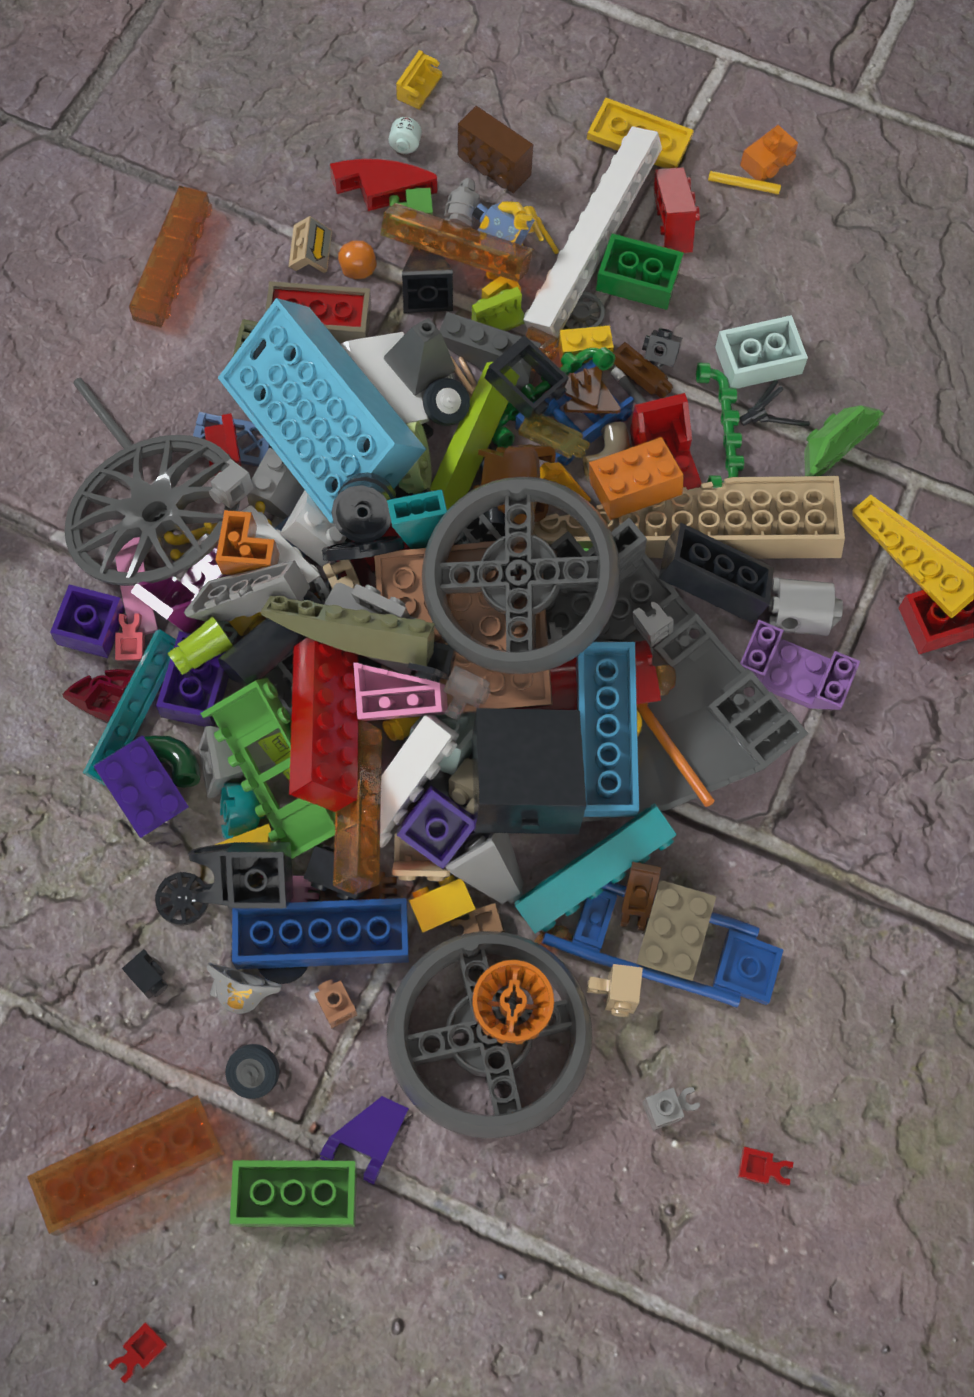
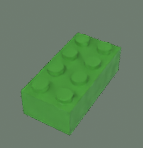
[230,1160,357,1227]

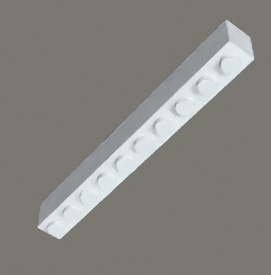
[524,127,662,342]

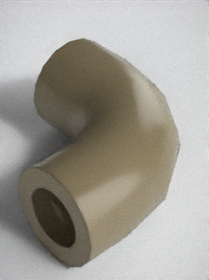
[583,422,630,482]

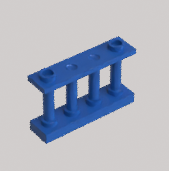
[515,359,634,466]

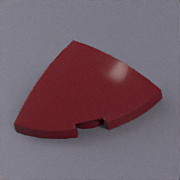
[62,669,135,722]

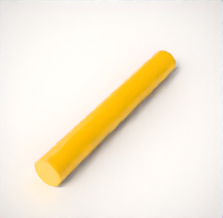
[708,171,781,195]

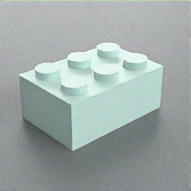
[715,315,808,389]

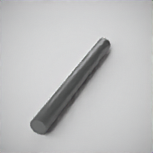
[73,378,133,449]

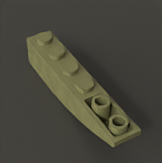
[261,596,435,667]

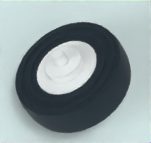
[423,378,470,426]

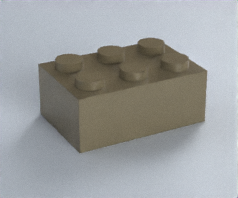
[636,880,716,981]

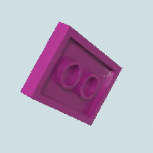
[131,545,230,634]

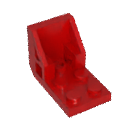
[630,393,702,490]

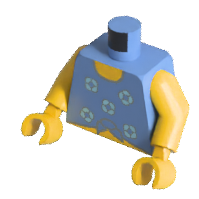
[472,201,535,280]

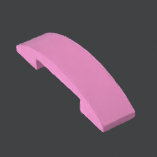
[115,537,158,635]

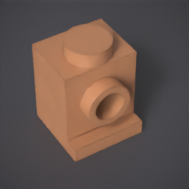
[315,979,357,1029]

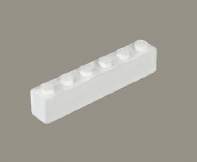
[331,715,459,864]

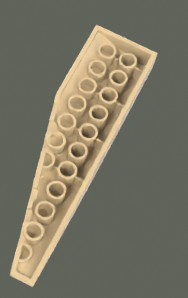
[534,476,845,559]

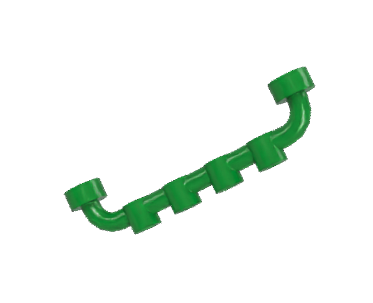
[492,347,615,448]
[696,363,744,489]

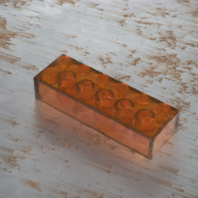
[27,1095,226,1236]

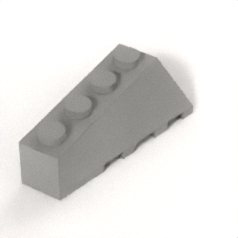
[184,560,310,622]

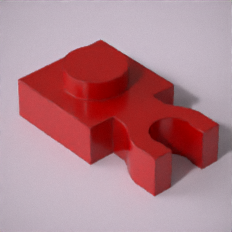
[737,1146,794,1186]
[108,1322,168,1383]

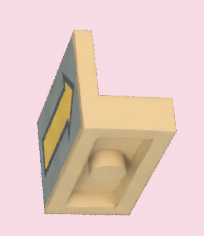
[289,216,332,273]

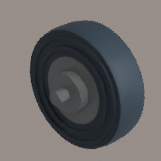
[225,1044,280,1099]

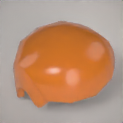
[338,240,377,279]

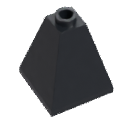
[402,243,453,313]

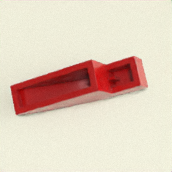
[330,159,438,211]

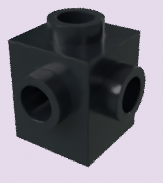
[642,328,683,367]

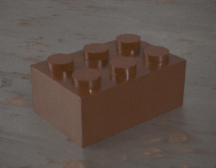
[458,105,534,194]

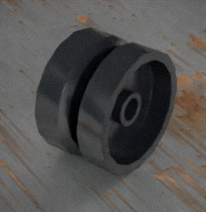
[331,472,396,543]

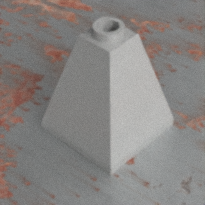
[198,726,275,799]
[445,831,524,904]

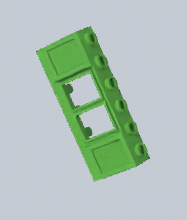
[201,678,349,859]

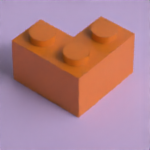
[215,510,280,575]

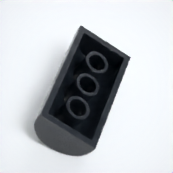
[218,590,324,686]

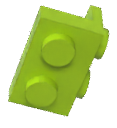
[472,287,525,331]

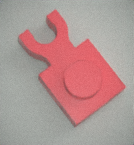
[115,614,145,661]

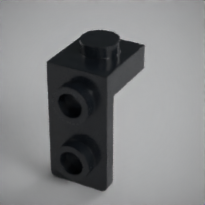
[408,642,456,683]

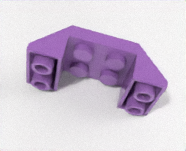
[740,620,860,710]

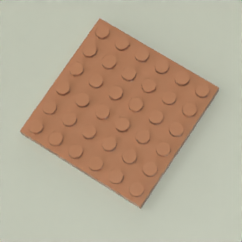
[374,541,553,719]

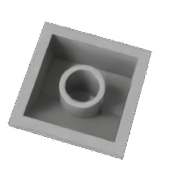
[247,448,305,520]

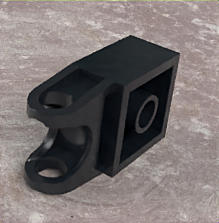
[188,842,293,909]

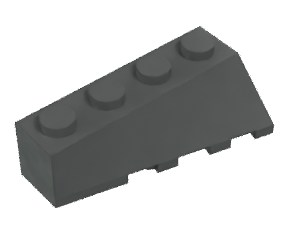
[439,312,544,391]

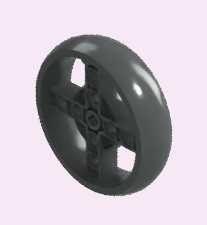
[422,477,620,674]
[387,931,592,1138]

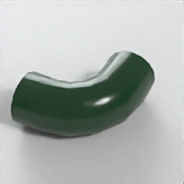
[144,735,200,788]

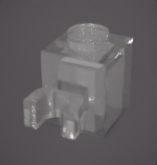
[443,665,491,721]

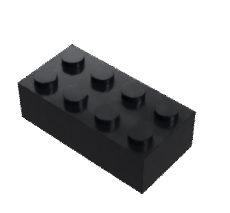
[658,523,774,624]

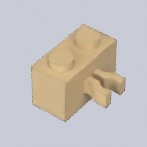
[587,964,643,1017]

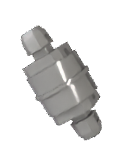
[443,178,480,244]

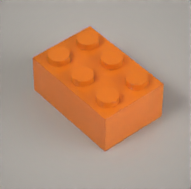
[589,437,683,520]

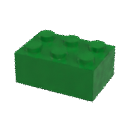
[596,233,684,310]

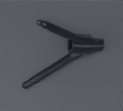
[739,380,810,426]

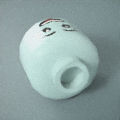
[388,117,422,154]

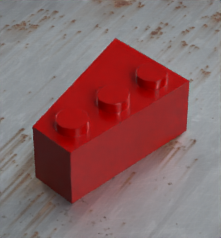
[653,167,700,253]

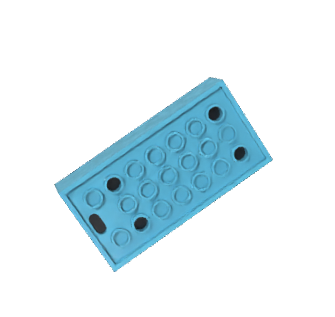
[218,298,426,523]

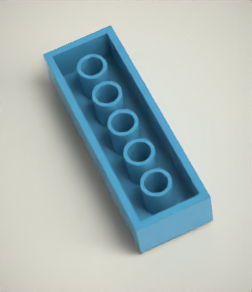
[576,642,639,817]

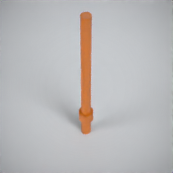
[637,703,714,807]

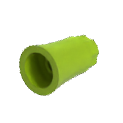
[167,616,233,675]

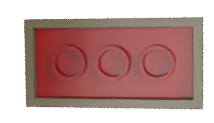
[265,281,371,344]

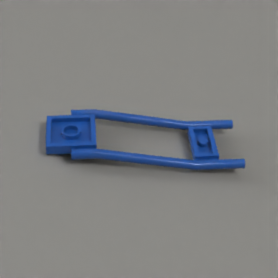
[542,881,784,1008]

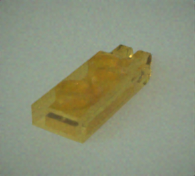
[518,415,590,458]

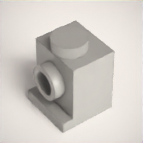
[209,459,254,509]

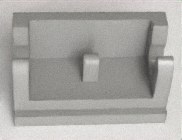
[633,602,673,648]

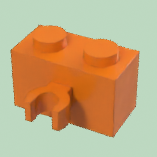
[740,125,798,181]

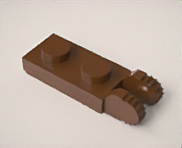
[620,862,661,931]

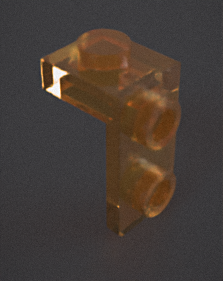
[526,326,558,372]

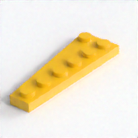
[852,495,974,618]

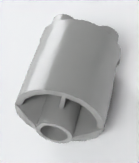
[768,577,843,636]

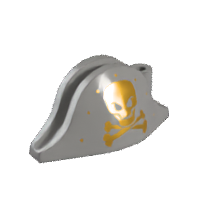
[207,962,282,1014]

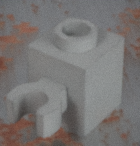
[642,1087,700,1131]

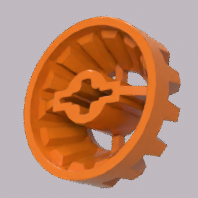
[472,960,554,1045]

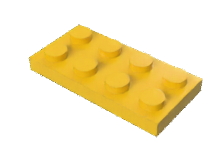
[587,98,694,169]

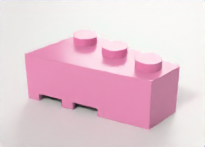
[354,662,448,721]

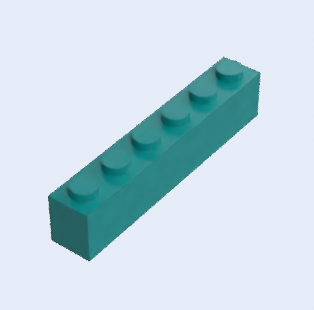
[515,803,677,934]

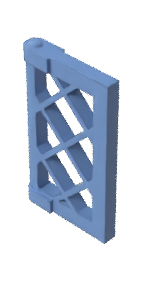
[193,412,270,467]

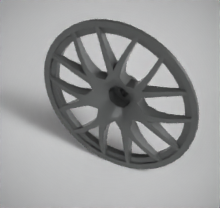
[65,435,240,586]

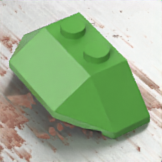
[804,405,884,476]

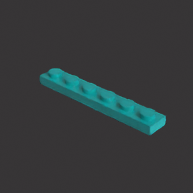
[83,630,176,786]

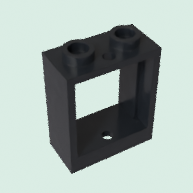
[485,335,569,420]

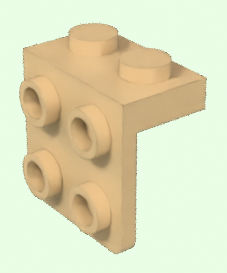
[392,831,450,881]

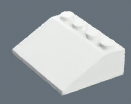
[340,332,429,424]

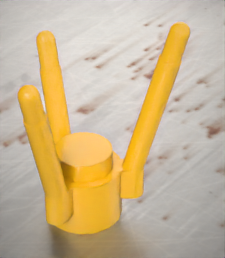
[518,206,559,257]

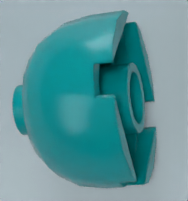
[220,783,265,839]

